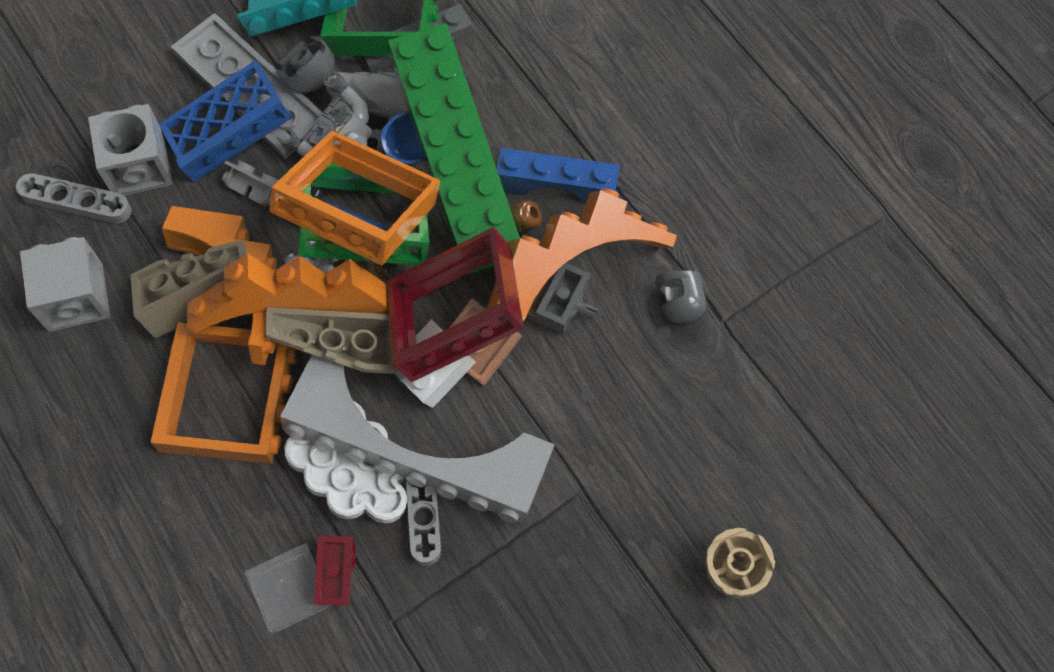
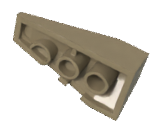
[130,240,247,339]
[265,307,397,374]

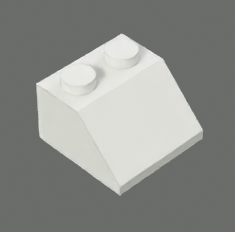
[396,319,476,408]

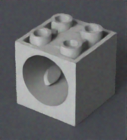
[88,104,173,196]
[20,237,111,332]

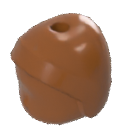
[510,201,542,234]

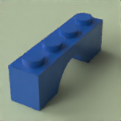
[497,148,620,204]

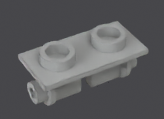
[222,160,278,208]

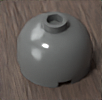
[276,36,335,93]

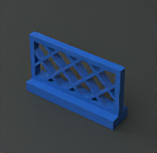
[159,60,293,182]

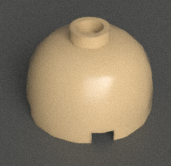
[705,528,775,598]

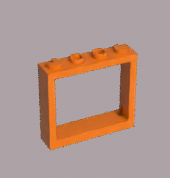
[269,130,441,265]
[151,322,297,464]

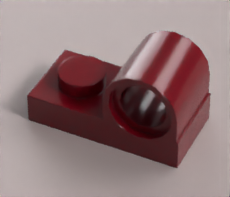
[314,536,356,606]

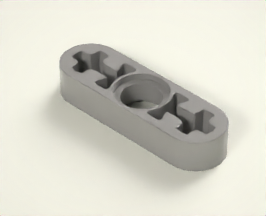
[406,481,441,566]

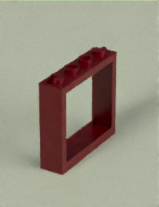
[387,227,524,382]

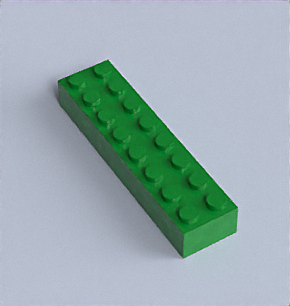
[388,23,520,279]

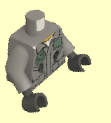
[277,70,372,157]

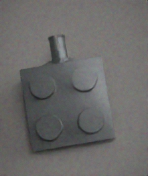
[526,263,599,334]

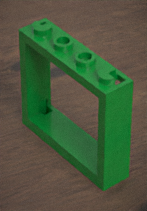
[321,0,441,56]
[298,158,429,265]

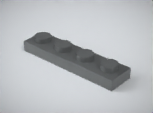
[361,4,473,73]

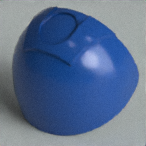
[380,111,425,166]

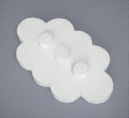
[284,401,407,523]

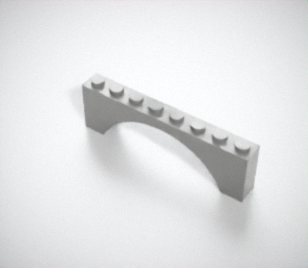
[280,355,555,524]

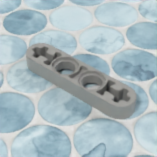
[16,173,132,223]

